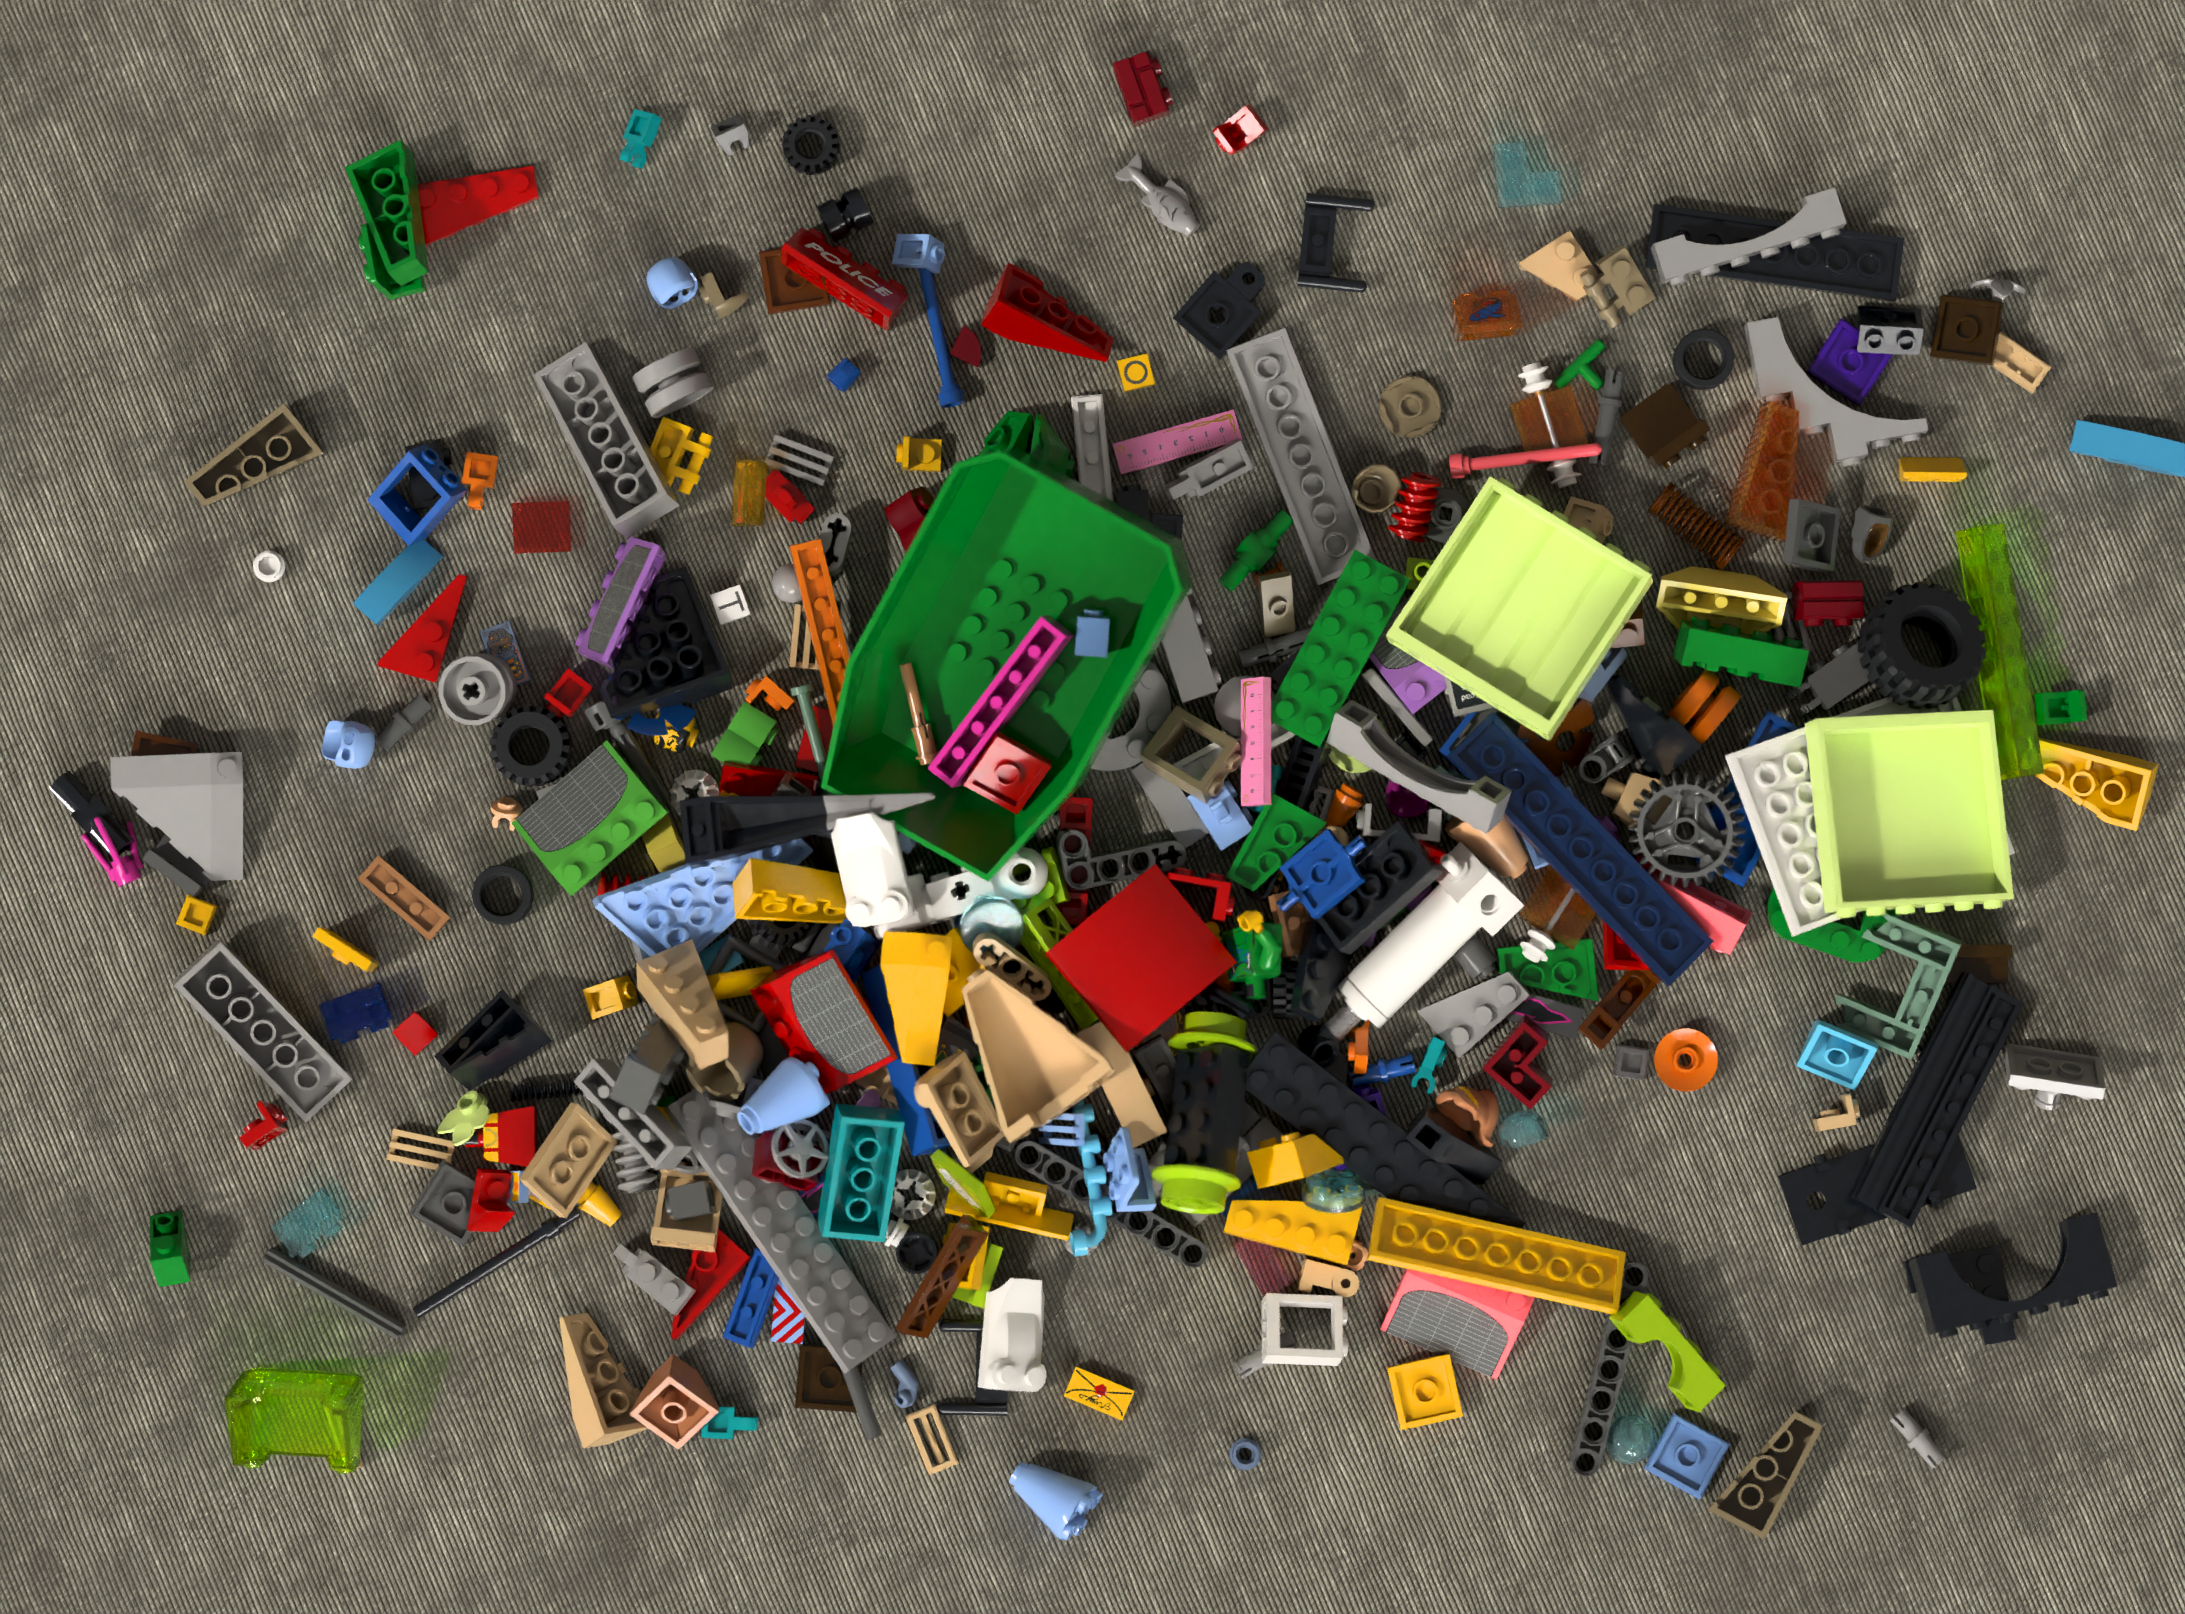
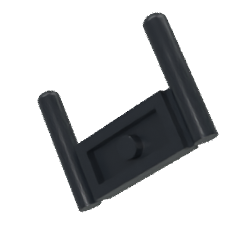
[1297,193,1375,293]
[937,1319,1008,1416]

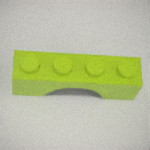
[1609,1291,1726,1413]

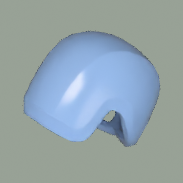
[646,257,698,309]
[322,721,375,769]

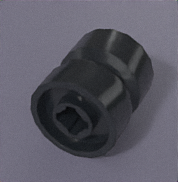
[817,187,874,243]
[896,1232,938,1274]

